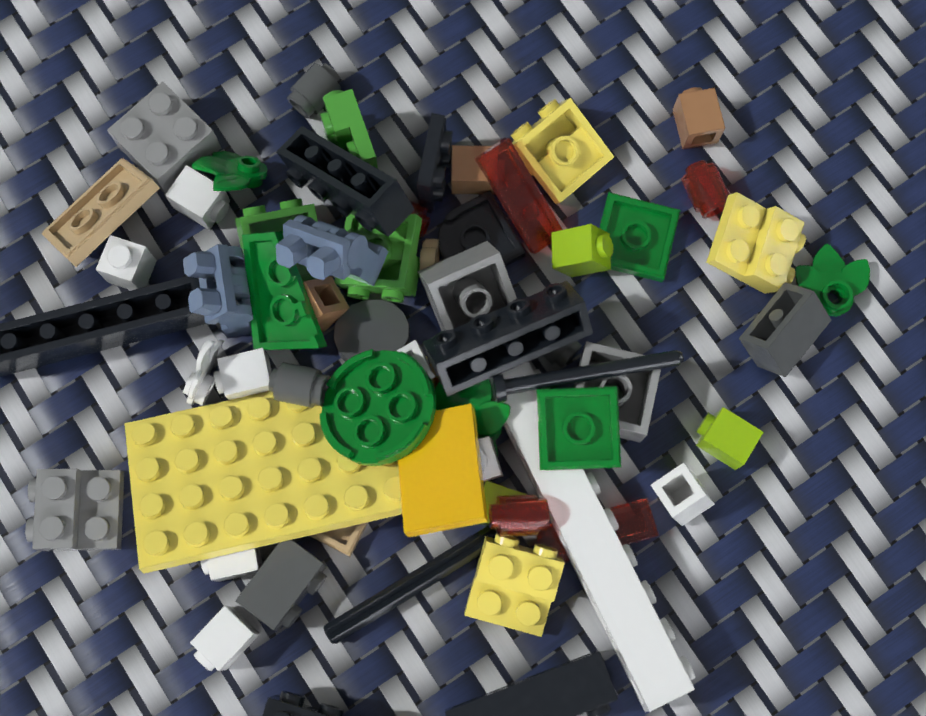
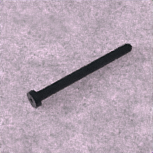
[492,350,684,403]

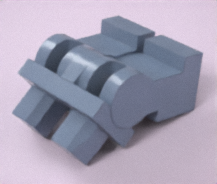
[276,215,389,286]
[183,244,253,338]

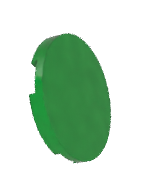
[319,349,436,466]

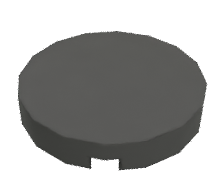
[334,299,410,362]

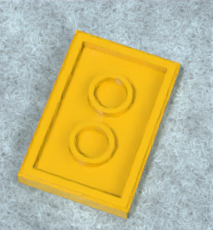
[398,403,488,537]

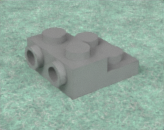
[25,468,124,551]

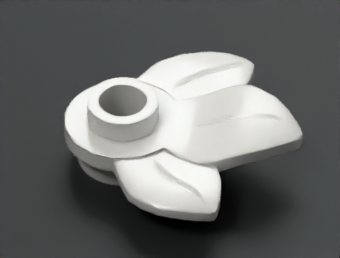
[183,339,224,406]

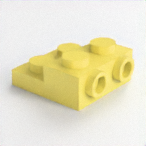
[507,98,614,204]
[706,192,806,294]
[464,533,565,637]

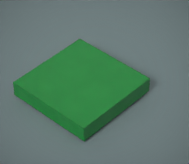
[599,192,681,282]
[536,387,621,470]

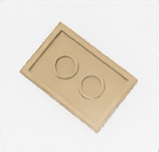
[42,158,160,267]

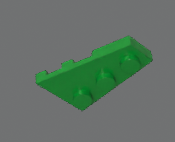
[242,231,327,350]

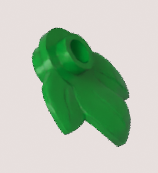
[192,151,268,191]
[795,244,870,316]
[435,379,511,436]

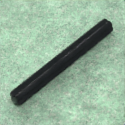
[323,526,496,644]

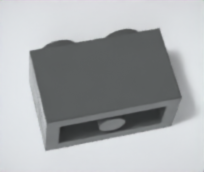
[739,282,831,377]
[235,540,327,631]

